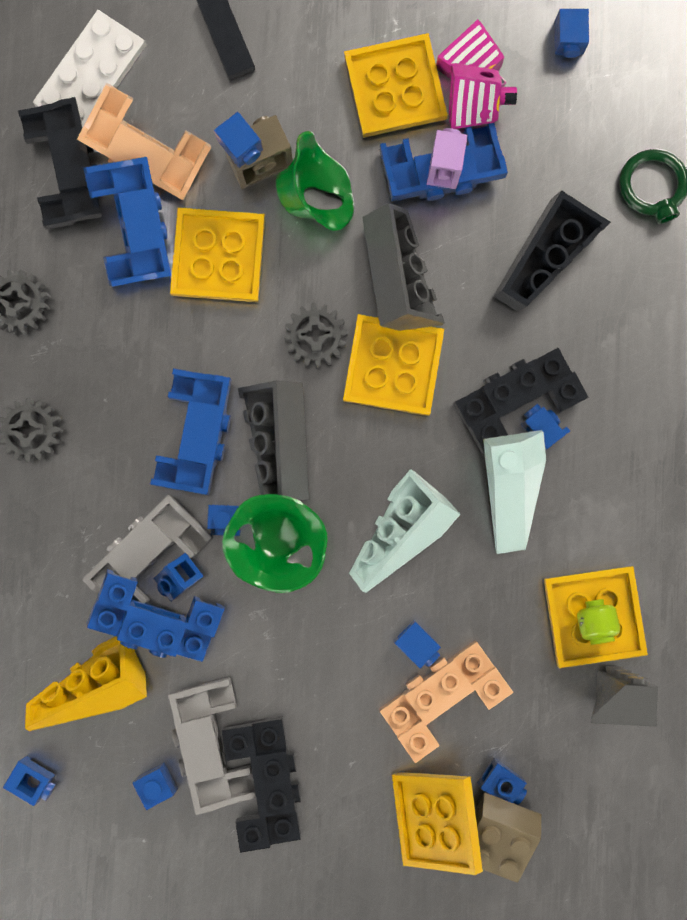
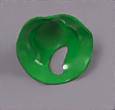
[276,131,354,231]
[222,494,328,593]

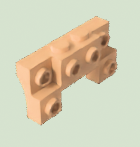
[77,83,211,200]
[379,640,514,763]

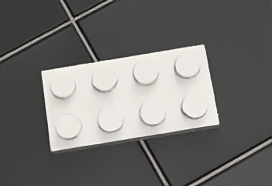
[33,10,147,127]

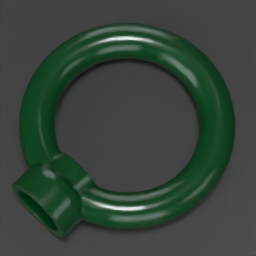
[619,149,687,224]

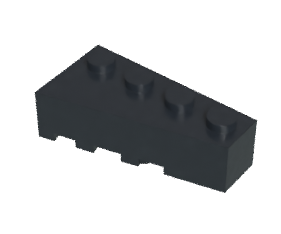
[494,190,611,311]

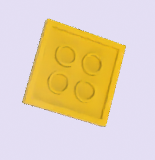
[344,33,448,138]
[170,208,265,302]
[343,314,444,416]
[543,566,648,668]
[392,772,483,875]

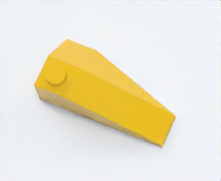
[25,636,147,731]

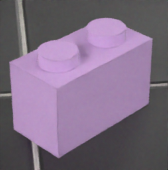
[427,128,468,189]

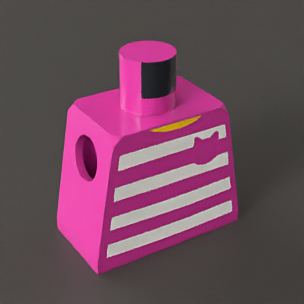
[436,19,507,87]
[448,63,517,129]

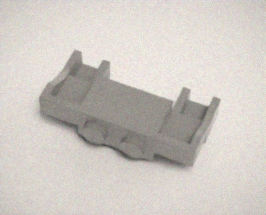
[82,495,214,604]
[168,677,256,815]

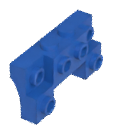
[379,123,508,202]
[83,157,172,287]
[150,368,232,495]
[87,569,224,662]

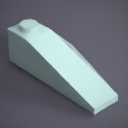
[483,430,546,554]
[349,469,460,593]

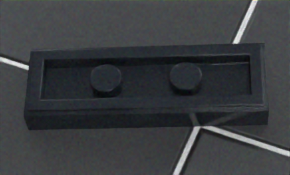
[197,0,255,80]

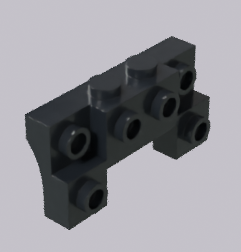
[18,97,102,230]
[453,348,589,454]
[222,716,301,853]

